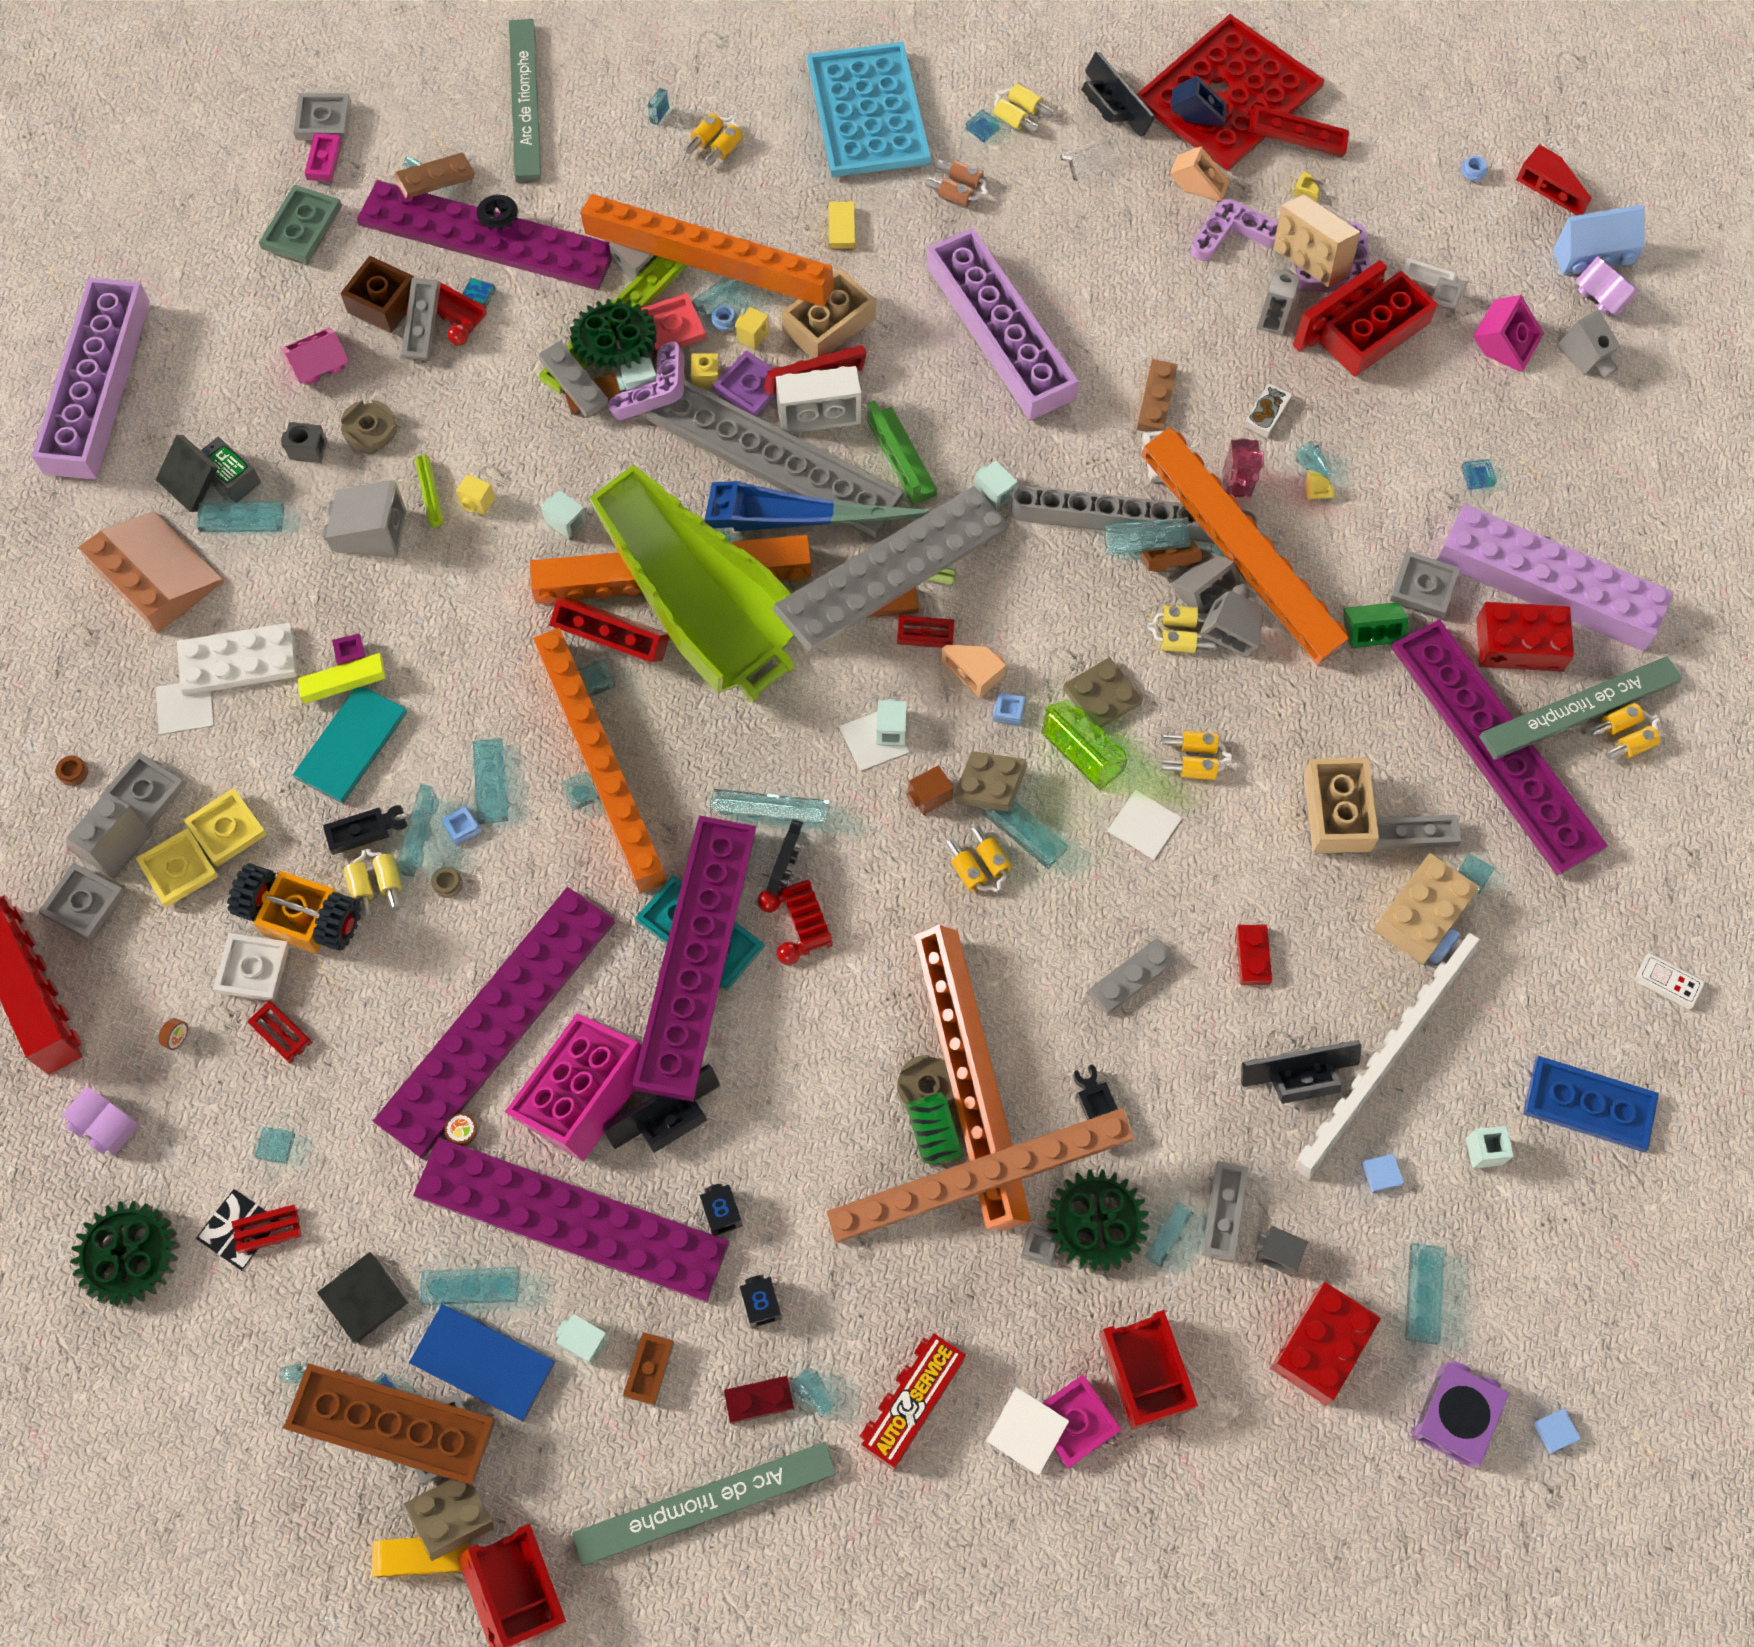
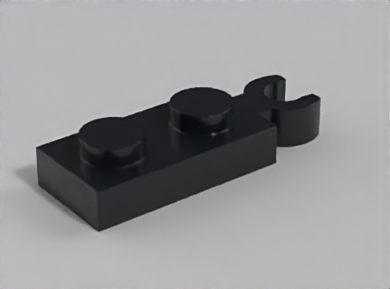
[323,805,408,855]
[766,819,803,897]
[1073,1064,1118,1120]

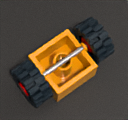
[227,863,361,954]

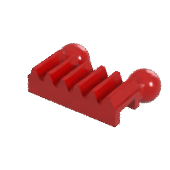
[405,279,487,346]
[757,879,833,965]

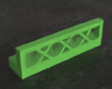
[867,401,937,505]

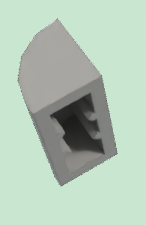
[1172,552,1241,613]

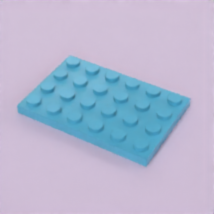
[806,42,931,178]

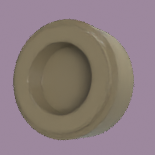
[431,867,462,898]

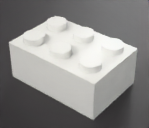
[776,366,861,433]

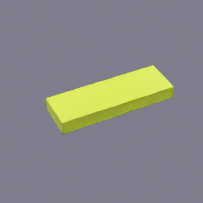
[298,653,386,704]

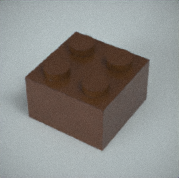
[340,255,414,333]

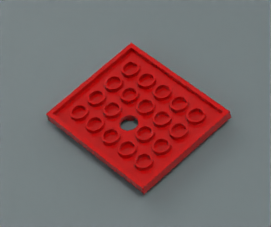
[1136,14,1325,171]

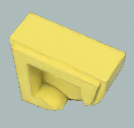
[1293,171,1320,203]
[1306,470,1335,499]

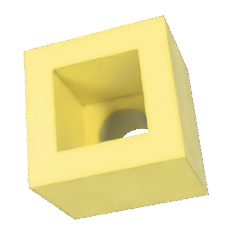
[735,307,769,350]
[691,353,719,388]
[456,474,495,515]

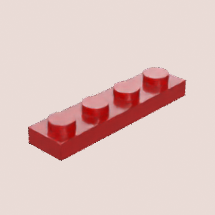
[1249,104,1349,157]
[764,345,867,396]

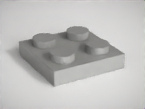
[293,93,351,140]
[1389,551,1460,618]
[100,752,186,829]
[38,863,126,941]

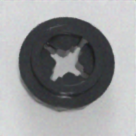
[476,195,519,232]

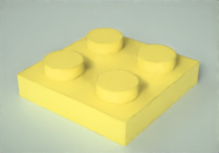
[183,788,267,868]
[135,828,219,908]

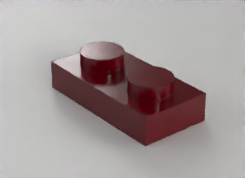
[724,1376,794,1424]

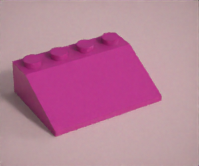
[505,1013,642,1162]

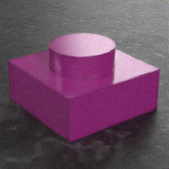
[332,633,366,666]

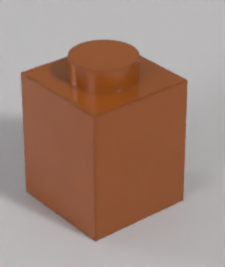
[907,765,954,815]

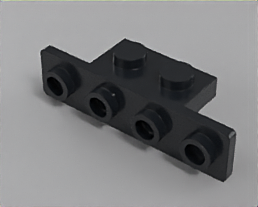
[1081,52,1155,137]
[1241,1040,1362,1104]
[603,1064,720,1153]

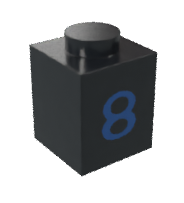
[699,1184,743,1236]
[740,1275,782,1329]

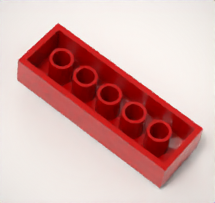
[0,895,83,1075]

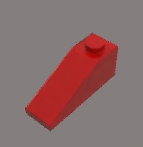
[1516,144,1592,216]

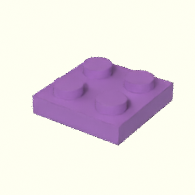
[713,350,777,417]

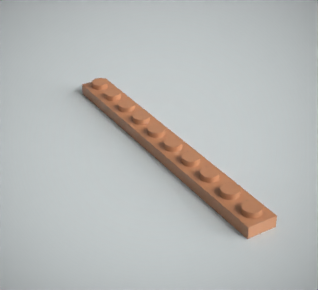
[827,1108,1135,1243]

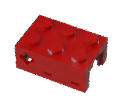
[1476,602,1574,672]
[1270,1282,1381,1406]
[1099,1310,1198,1430]
[458,1523,567,1647]

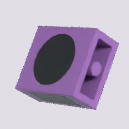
[1411,1361,1509,1469]

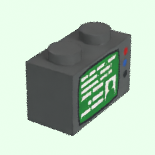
[201,437,261,503]

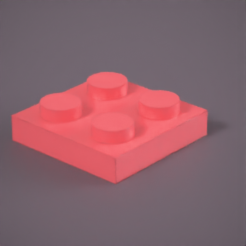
[641,293,707,354]

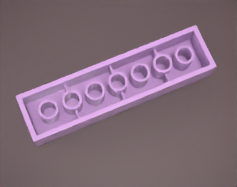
[927,228,1079,421]
[32,277,150,480]
[1437,503,1674,652]

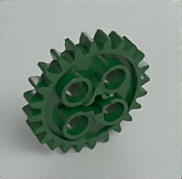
[570,298,657,372]
[1046,1169,1150,1273]
[70,1201,180,1307]

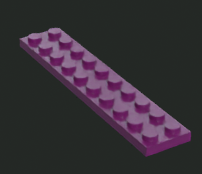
[357,180,612,290]
[1391,619,1608,876]
[632,815,756,1102]
[373,886,615,1159]
[413,1137,730,1303]

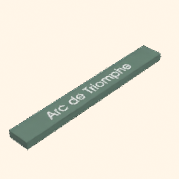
[509,19,541,182]
[1479,656,1683,760]
[572,1442,836,1567]

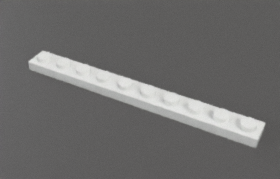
[1298,933,1480,1180]

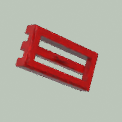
[897,615,955,648]
[247,1000,313,1064]
[231,1204,302,1254]

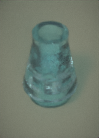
[1295,441,1333,478]
[789,1366,836,1417]

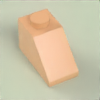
[1170,147,1230,201]
[941,645,1006,698]

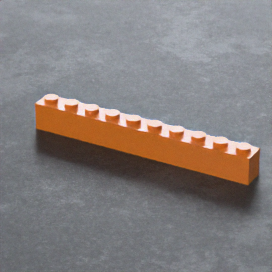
[580,193,834,307]
[1141,427,1349,665]
[530,535,811,604]
[533,628,667,893]
[915,925,1031,1231]

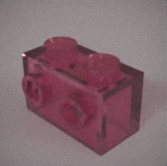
[1222,438,1264,498]

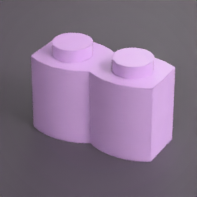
[1575,256,1640,316]
[61,1086,140,1155]

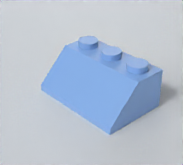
[1553,205,1645,275]

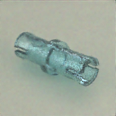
[1145,1202,1194,1267]

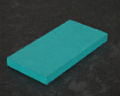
[293,686,407,804]
[635,875,765,991]

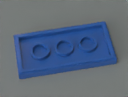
[1523,1056,1659,1153]
[409,1304,555,1422]

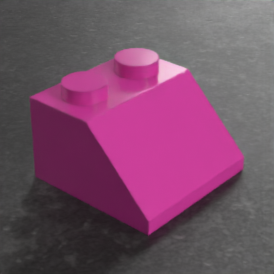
[1473,295,1544,371]
[281,328,349,385]

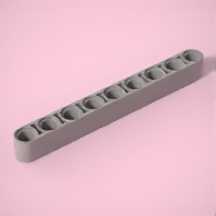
[1011,486,1257,543]

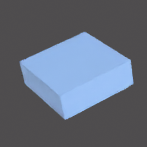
[993,692,1026,726]
[441,805,482,846]
[1428,928,1460,965]
[1362,1153,1404,1193]
[1533,1408,1581,1454]

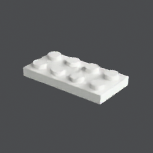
[177,623,298,695]

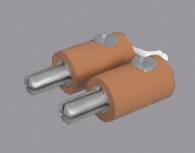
[925,160,988,207]

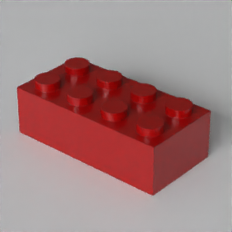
[1319,270,1438,377]

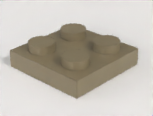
[1063,657,1143,732]
[954,751,1028,812]
[404,1480,494,1562]

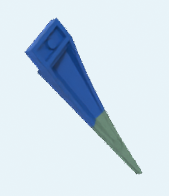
[704,481,929,532]

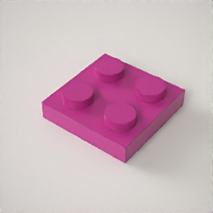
[1042,1374,1122,1469]

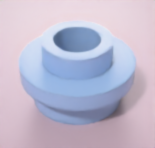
[1461,156,1487,181]
[711,305,737,331]

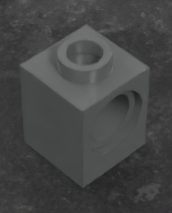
[281,422,327,463]
[1254,1226,1308,1276]

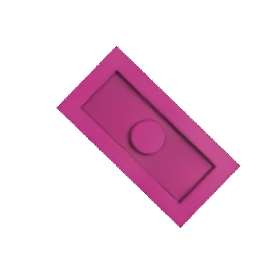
[304,133,342,182]

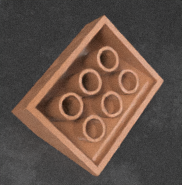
[78,511,224,634]

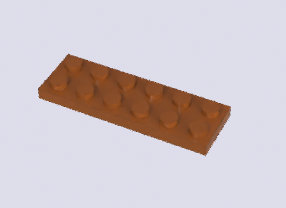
[283,1363,496,1486]

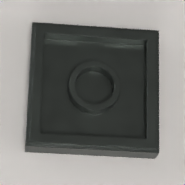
[156,435,218,512]
[317,1252,409,1344]

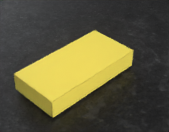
[829,202,855,249]

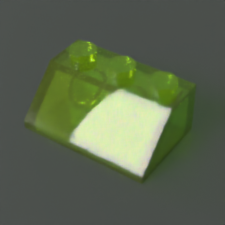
[1041,700,1128,791]

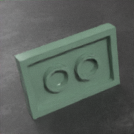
[259,185,342,264]

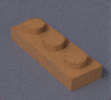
[394,152,475,199]
[1137,359,1178,432]

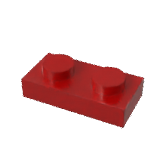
[1236,925,1272,985]

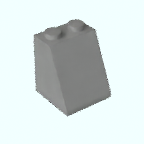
[323,480,407,557]
[66,791,152,879]

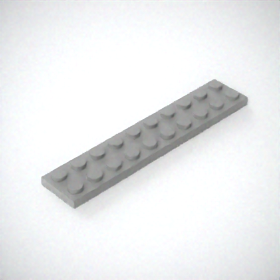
[644,380,903,538]
[772,486,1009,652]

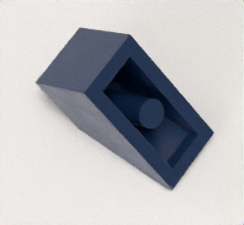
[1171,75,1227,126]

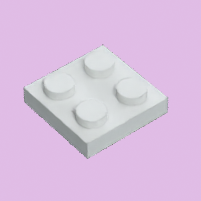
[213,933,290,1002]

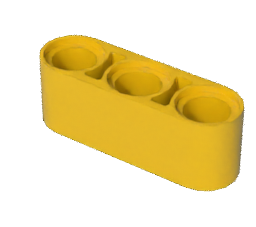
[372,1537,470,1578]

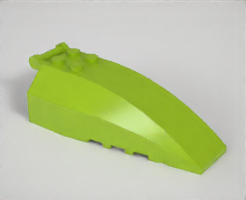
[589,464,796,702]

